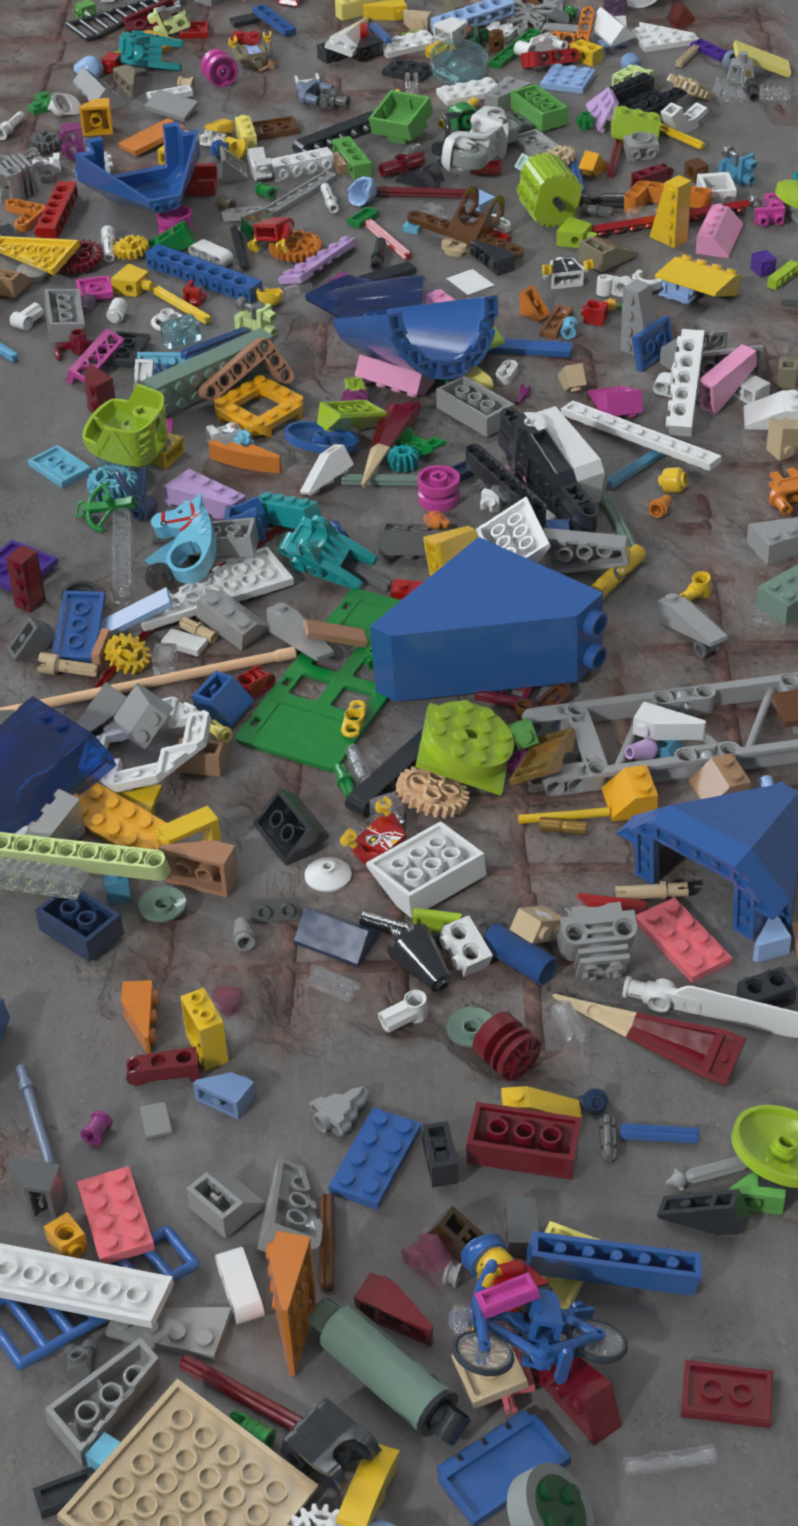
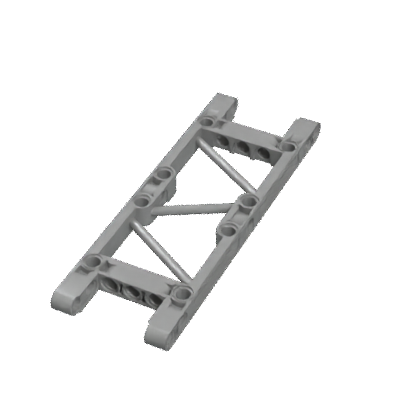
[522,672,798,796]

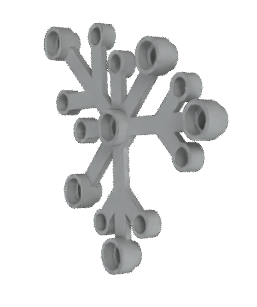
[506,0,567,36]

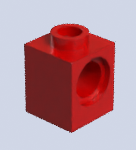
[101,52,123,74]
[581,299,609,326]

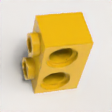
[570,39,604,66]

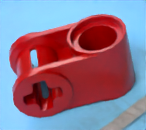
[236,665,276,699]

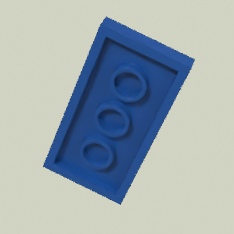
[52,591,106,663]
[328,1107,422,1210]

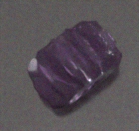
[603,0,627,16]

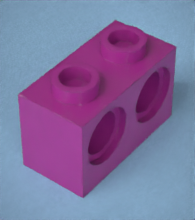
[59,122,85,160]

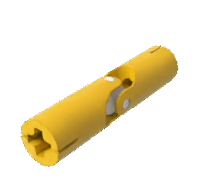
[590,544,646,599]

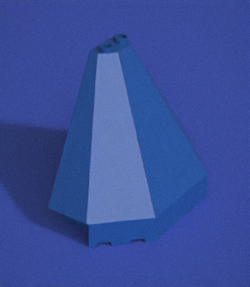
[74,121,200,213]
[616,782,798,941]

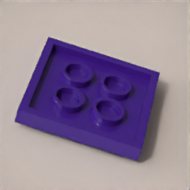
[0,540,59,592]

